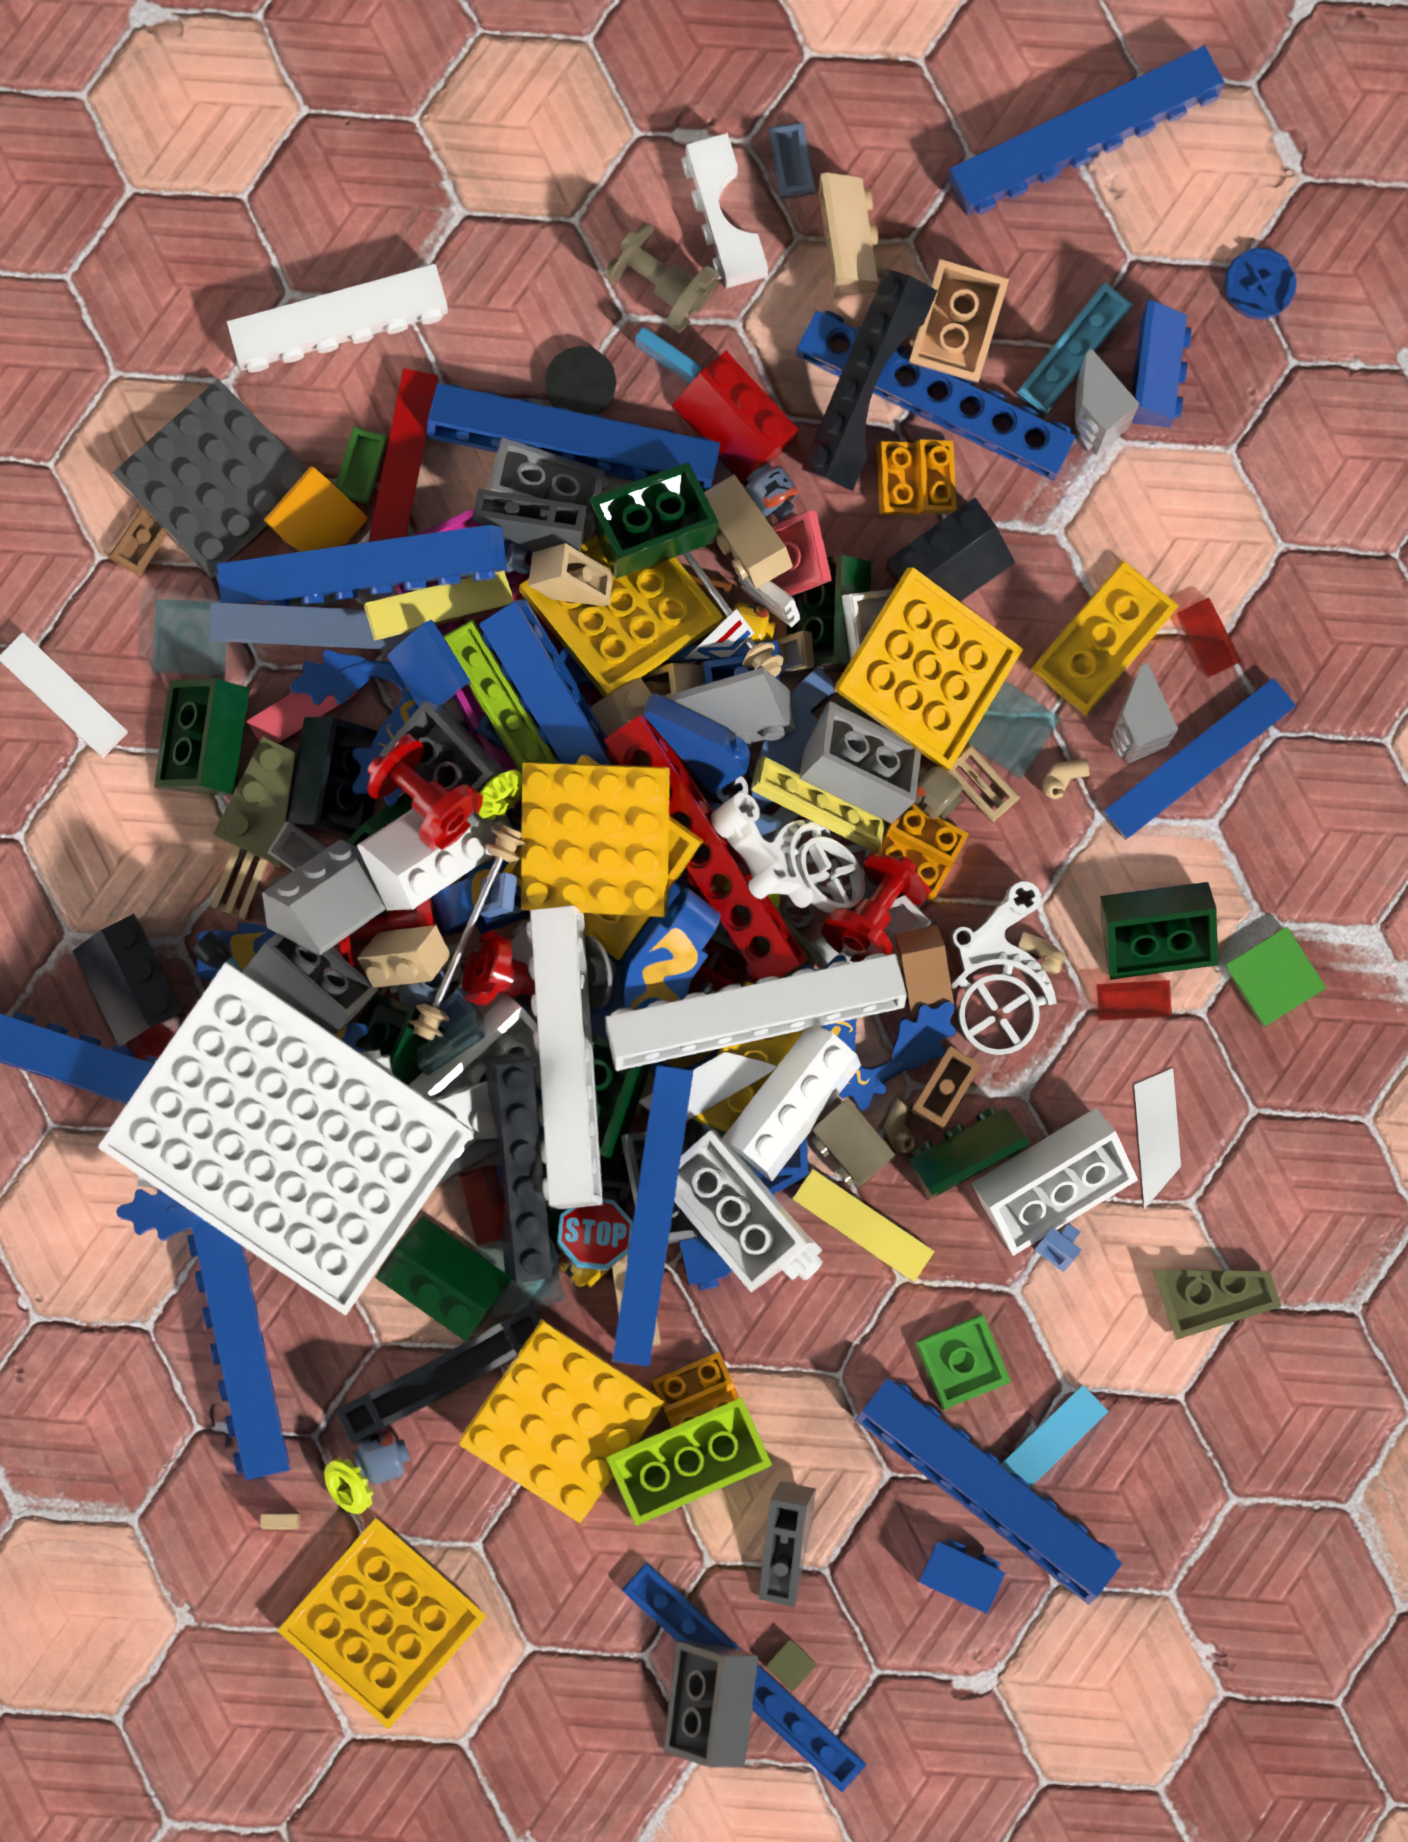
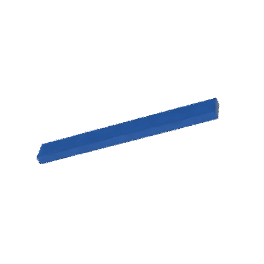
[612,1065,694,1367]
[622,1562,867,1792]

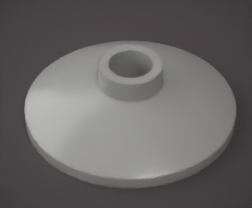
[585,935,616,1009]

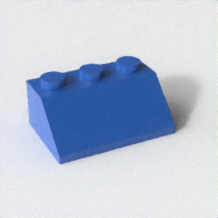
[1131,300,1192,428]

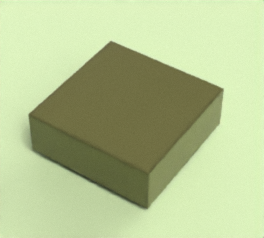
[765,1639,818,1692]

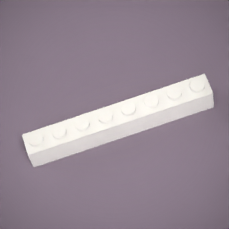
[527,906,603,1209]
[606,953,907,1071]

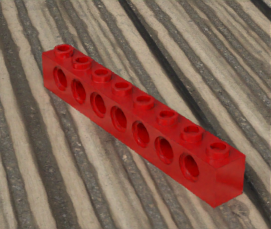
[603,714,808,982]

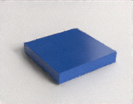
[386,619,470,707]

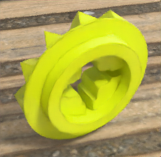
[479,770,522,820]
[324,1458,374,1514]

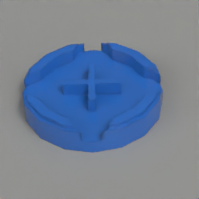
[1224,247,1297,320]

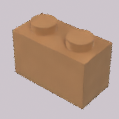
[891,925,954,1014]
[910,1046,981,1132]

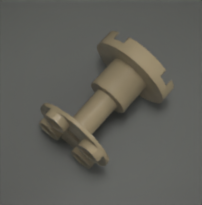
[603,222,720,333]

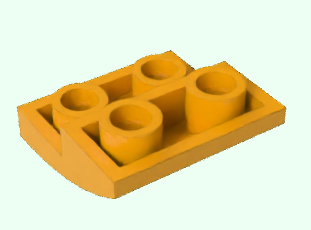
[876,439,957,515]
[264,466,369,552]
[877,804,969,903]
[652,1352,739,1428]

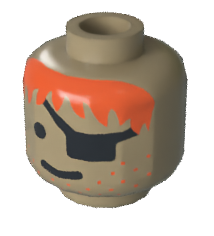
[913,766,964,819]

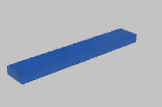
[1103,678,1296,840]

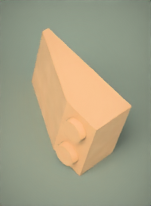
[909,259,1009,383]

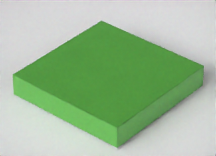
[1225,927,1326,1028]
[915,1314,1011,1410]

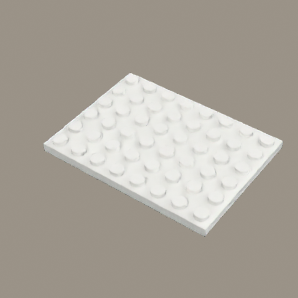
[98,962,473,1315]

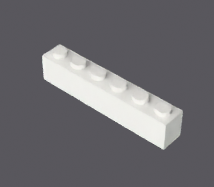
[227,264,448,372]

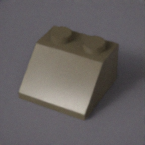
[811,1097,895,1188]

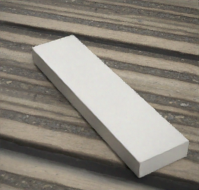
[0,632,128,758]

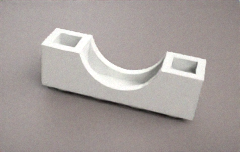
[681,133,768,288]

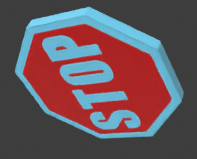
[557,1199,633,1271]

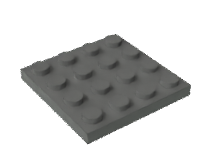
[112,379,307,579]

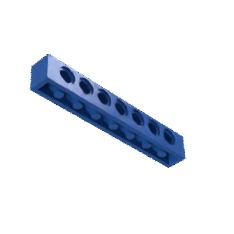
[796,310,1076,482]

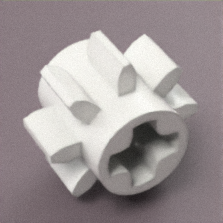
[782,1237,823,1281]

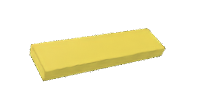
[364,571,514,641]
[751,756,886,851]
[792,1169,935,1283]

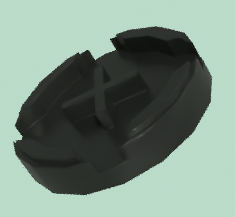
[545,346,617,415]

